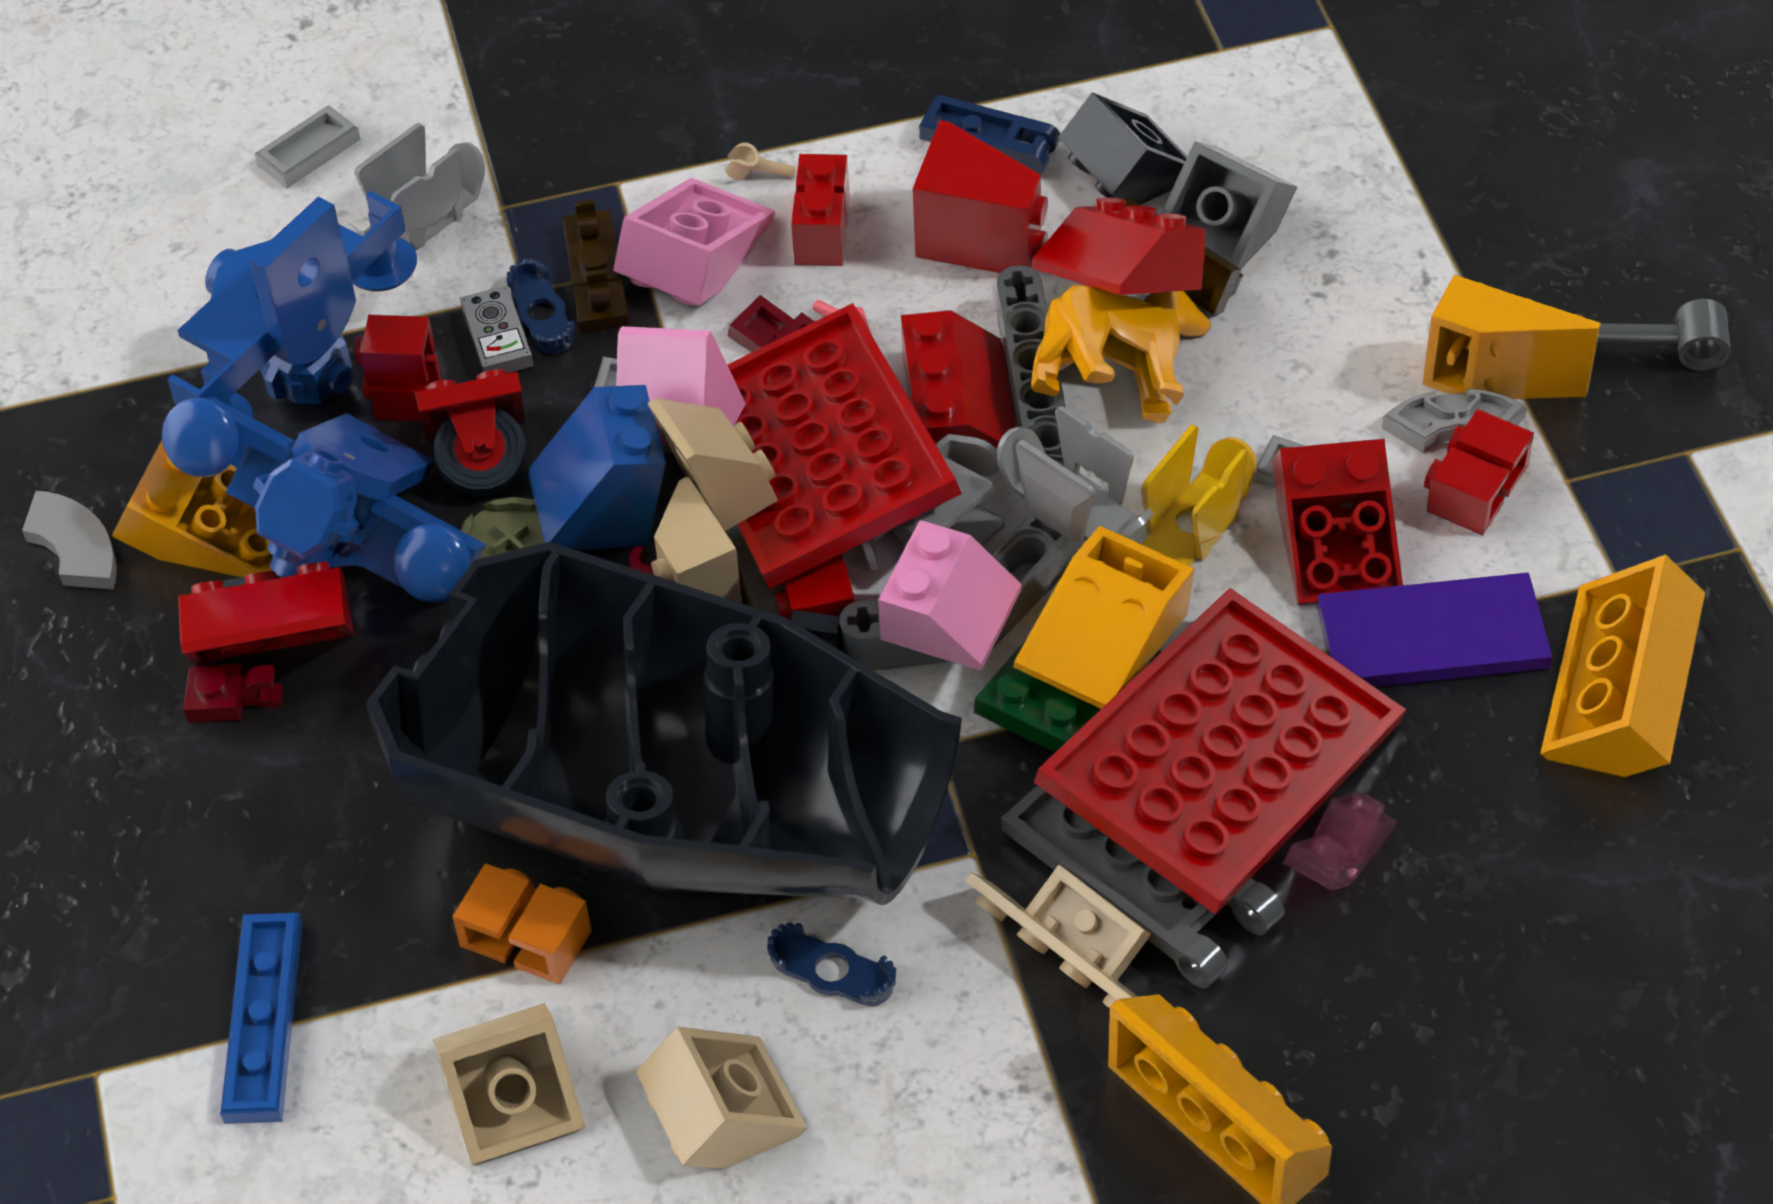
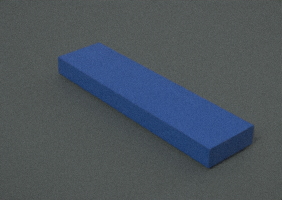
[220,913,302,1124]

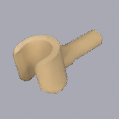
[725,142,796,180]

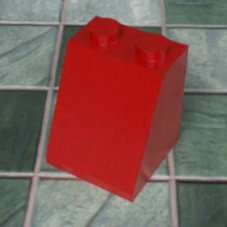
[912,120,1048,273]

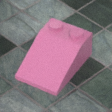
[613,178,775,305]

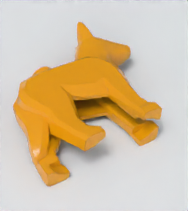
[1031,285,1211,423]

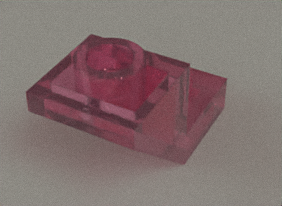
[1283,792,1397,891]

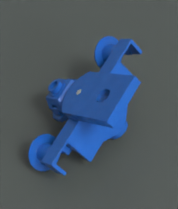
[167,191,417,418]
[162,397,487,603]

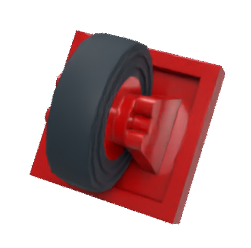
[415,369,526,496]

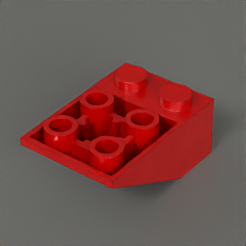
[1272,438,1403,605]

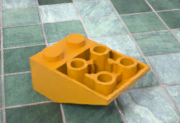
[1422,275,1601,399]
[112,441,274,578]
[1013,525,1194,709]

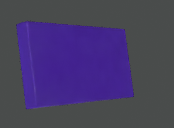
[1317,572,1552,687]

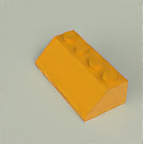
[1540,555,1705,777]
[1108,994,1332,1204]

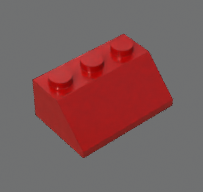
[1032,198,1206,295]
[900,310,1016,449]
[178,562,354,665]

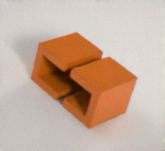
[452,863,591,985]

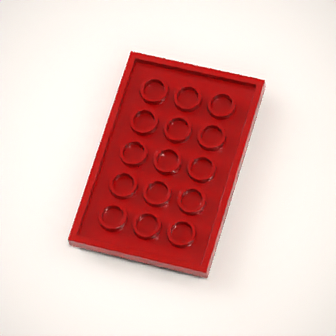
[727,303,962,589]
[1034,588,1406,915]

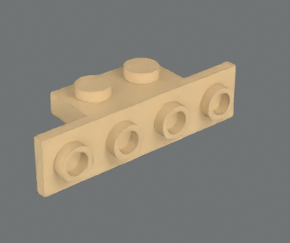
[965,865,1151,1008]

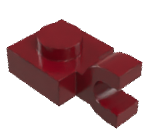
[183,664,283,723]

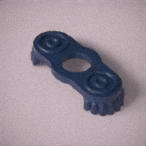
[506,258,575,354]
[767,922,897,1006]

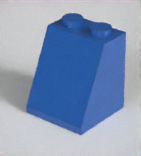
[528,385,666,550]

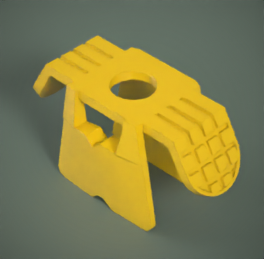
[1137,424,1257,566]

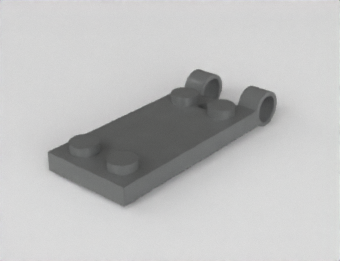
[1001,786,1285,989]

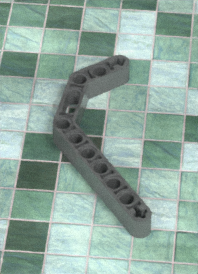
[839,265,1085,670]

